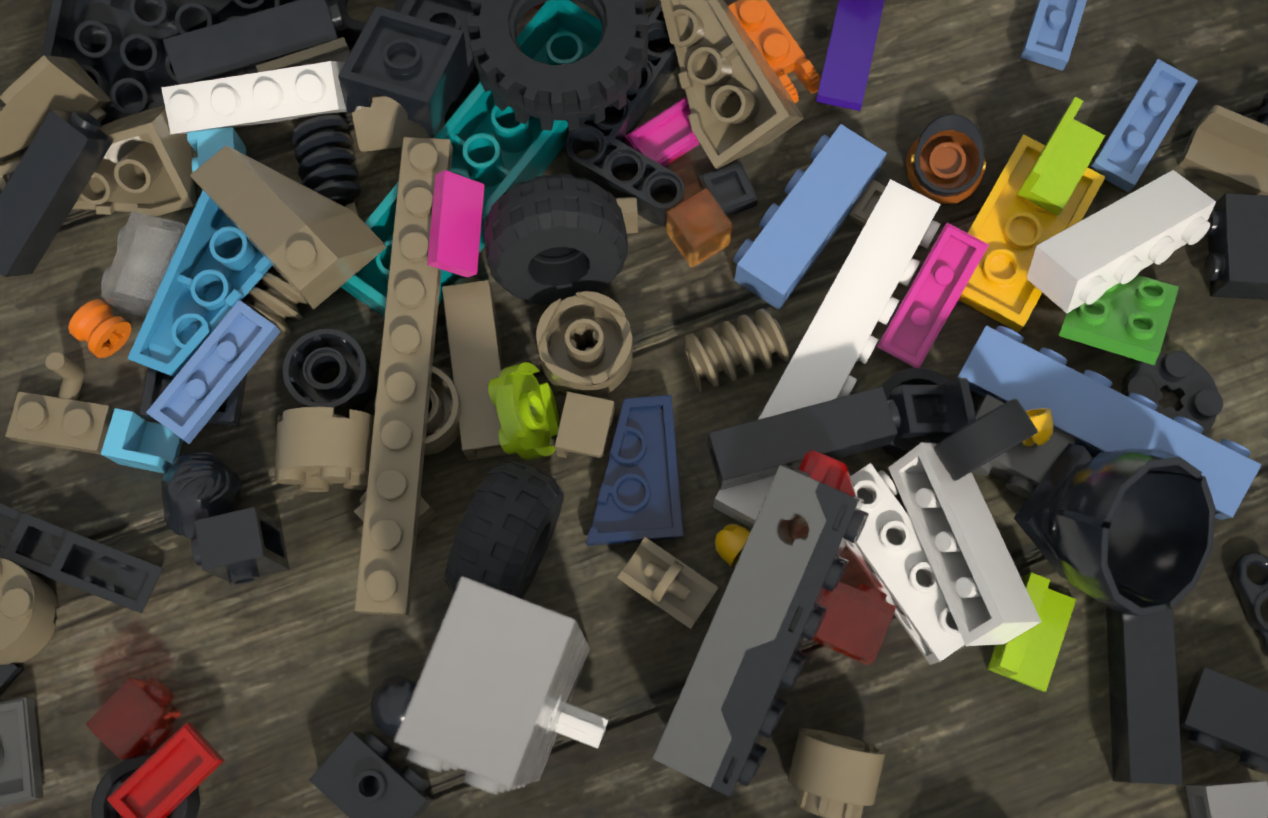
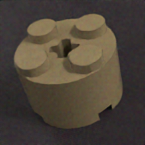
[536,291,633,398]
[274,407,374,492]
[0,558,58,665]

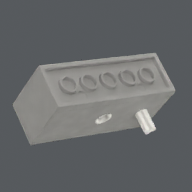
[394,577,609,794]

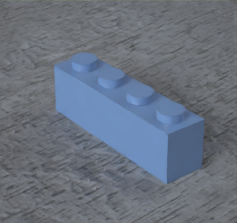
[733,124,887,310]

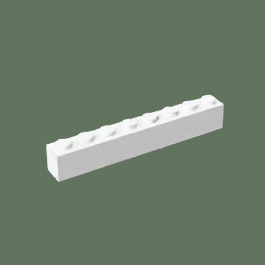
[713,179,940,528]

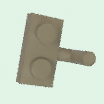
[5,352,114,454]

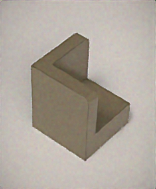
[555,392,615,458]

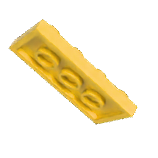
[958,134,1105,333]

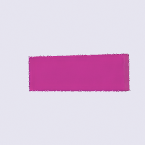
[877,223,989,368]

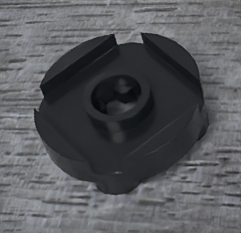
[1121,351,1223,435]

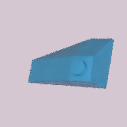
[127,190,272,377]

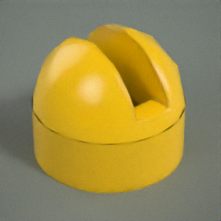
[1021,408,1054,446]
[715,524,750,567]

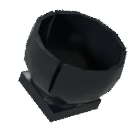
[1014,443,1216,616]

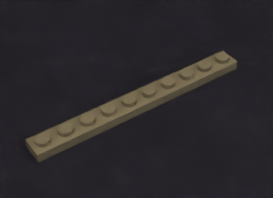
[354,137,453,616]

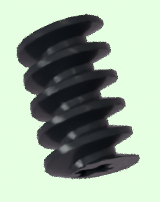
[292,115,361,207]

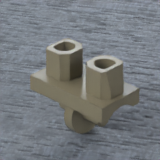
[617,537,719,629]

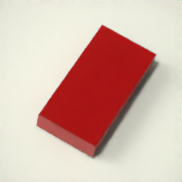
[107,723,225,818]

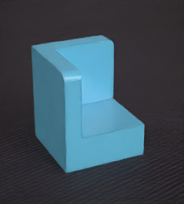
[101,408,183,474]

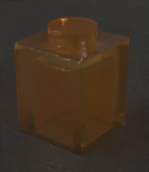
[667,188,733,268]

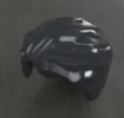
[161,452,242,539]

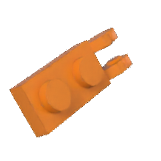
[728,0,821,103]

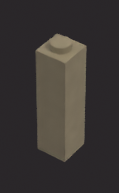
[442,277,515,461]

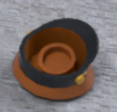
[906,114,986,205]

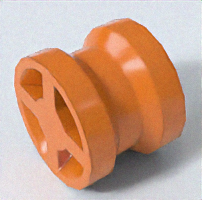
[68,299,132,358]

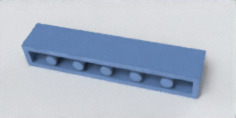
[958,326,1262,520]

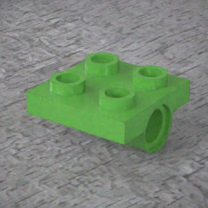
[1059,275,1179,365]

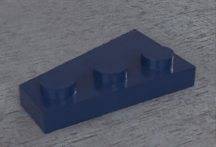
[586,395,683,546]

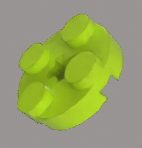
[488,362,560,461]

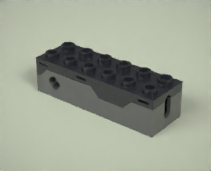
[653,450,869,797]

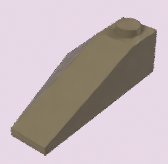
[660,0,804,169]
[0,55,112,162]
[0,105,197,217]
[190,145,386,310]

